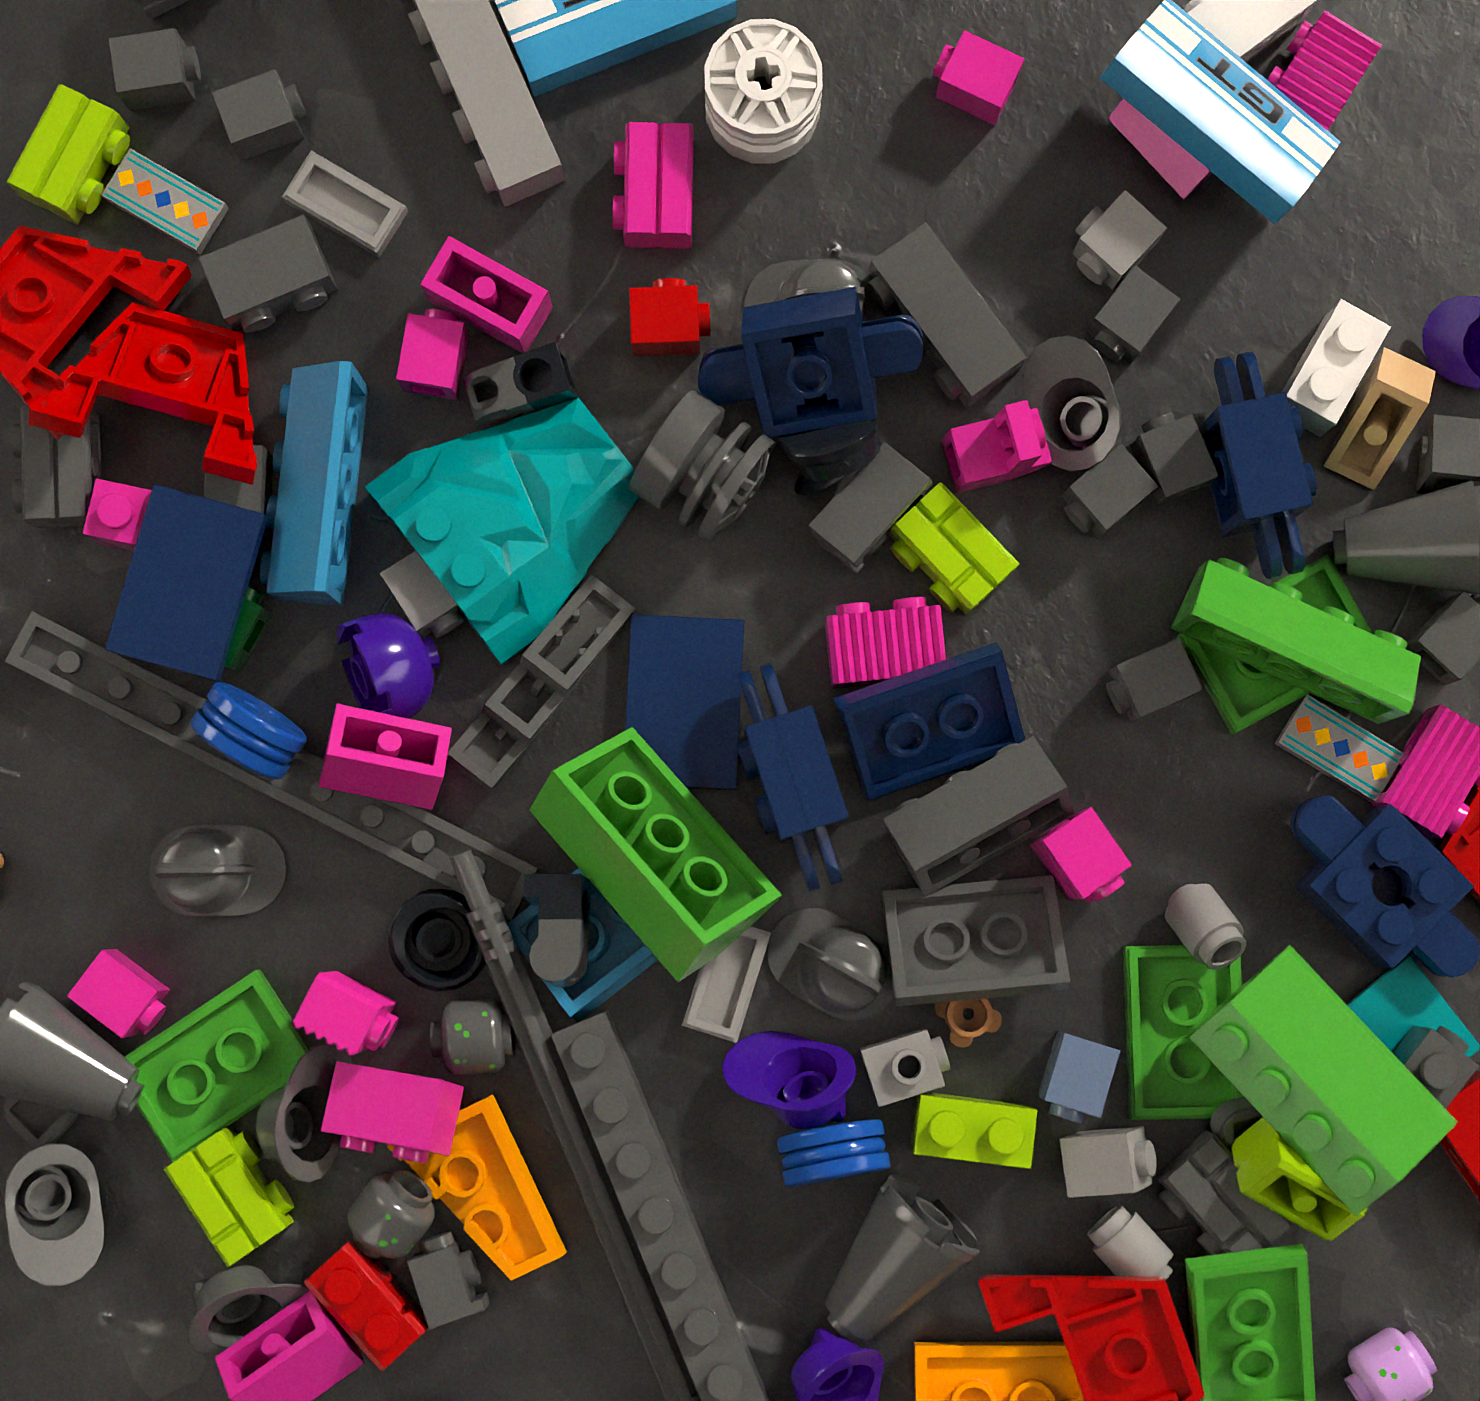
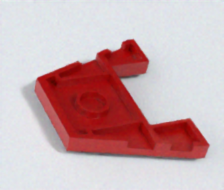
[0,225,192,440]
[28,302,257,485]
[978,1275,1205,1401]

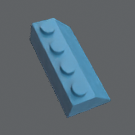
[260,361,369,607]

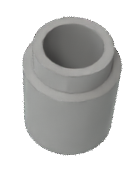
[1164,884,1246,970]
[1087,1204,1173,1280]

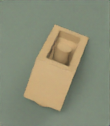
[1324,347,1436,490]

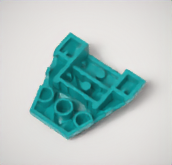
[365,397,640,666]

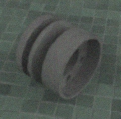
[629,389,775,543]

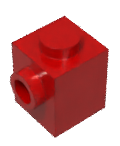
[629,278,711,356]

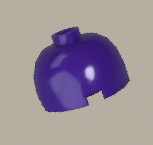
[336,613,440,719]

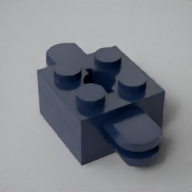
[698,287,923,438]
[1198,351,1317,579]
[737,663,849,893]
[1290,795,1480,977]

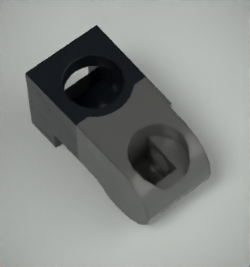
[463,341,579,425]
[523,874,591,987]

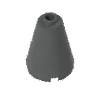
[1333,481,1480,595]
[0,981,144,1122]
[825,1174,980,1340]

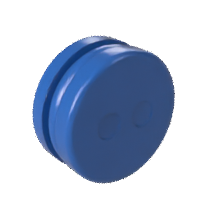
[190,682,307,779]
[777,1119,891,1187]

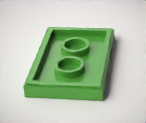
[1177,554,1373,735]
[1123,945,1244,1120]
[125,969,311,1162]
[1185,1243,1316,1401]

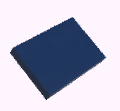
[105,484,268,682]
[625,614,745,790]
[834,642,1025,802]

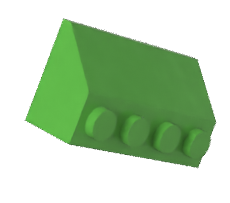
[1171,558,1421,724]
[529,727,782,982]
[1189,945,1457,1216]

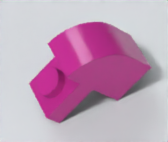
[941,400,1052,494]

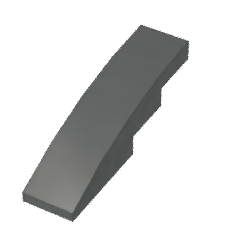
[446,574,636,795]

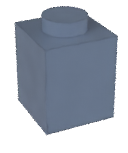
[1037,1031,1120,1124]

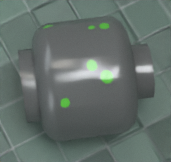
[430,998,515,1076]
[347,1170,435,1259]

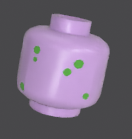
[1344,1327,1437,1401]

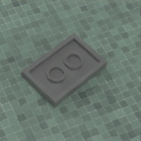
[882,875,1070,1007]

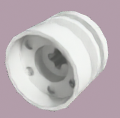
[704,19,823,164]

